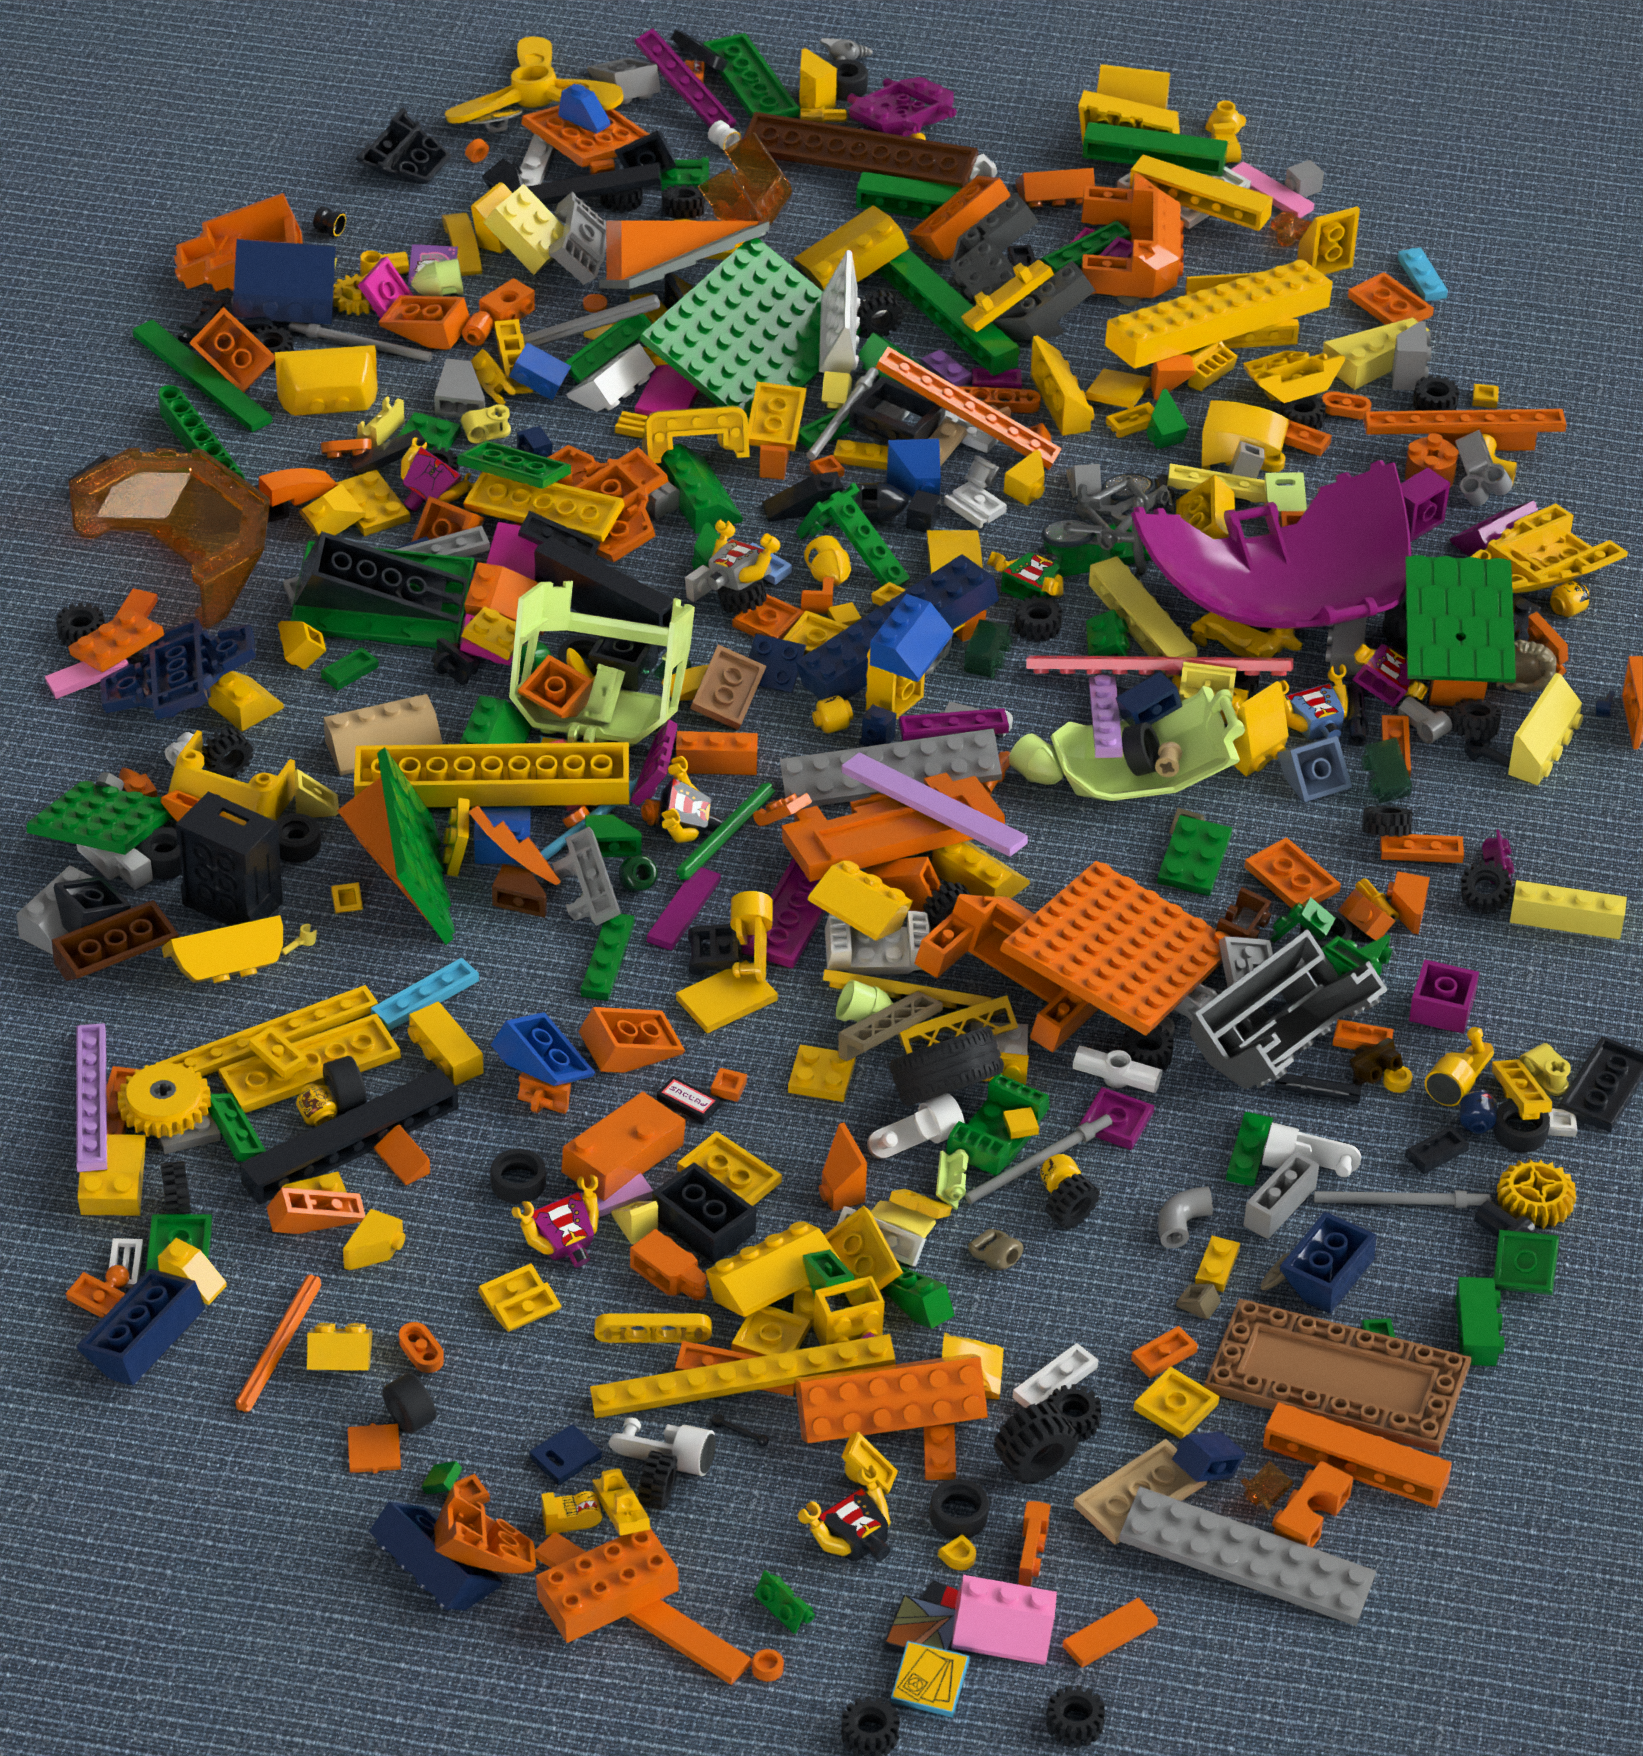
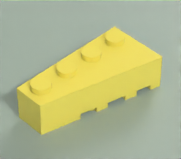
[1323,318,1430,390]

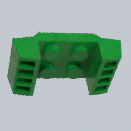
[946,1074,1050,1176]

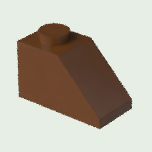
[492,864,547,918]

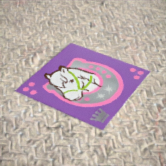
[408,244,458,285]

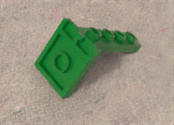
[795,483,910,586]

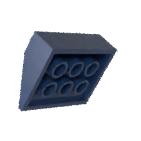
[232,239,336,324]

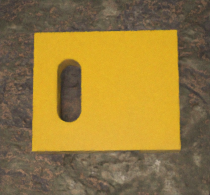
[889,1189,953,1219]

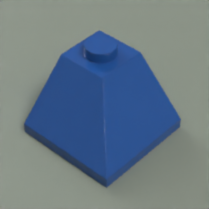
[886,439,941,497]

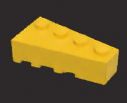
[1078,90,1180,144]

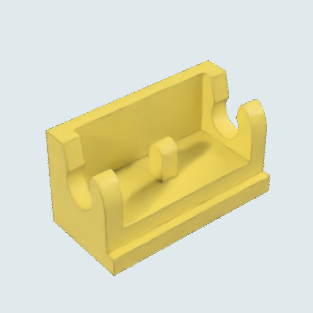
[356,396,404,448]
[1179,662,1236,701]

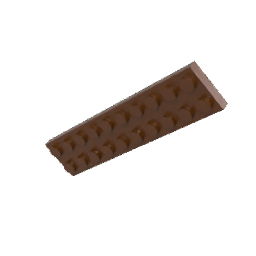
[740,112,979,188]

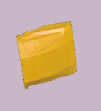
[942,1333,1004,1400]

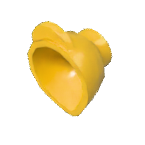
[1205,101,1246,134]

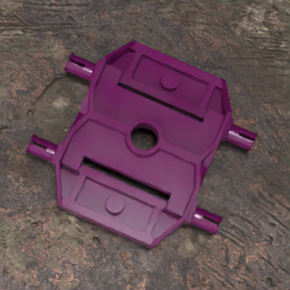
[847,77,957,136]

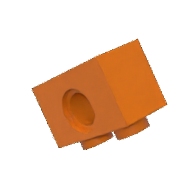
[479,278,535,328]

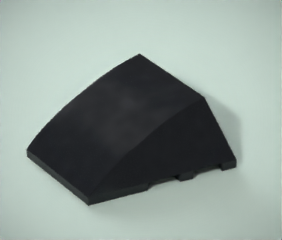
[355,107,451,184]

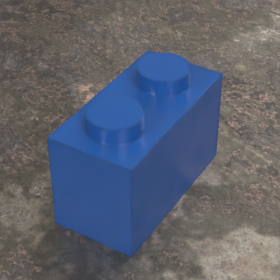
[509,342,571,401]

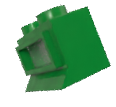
[1321,936,1381,977]

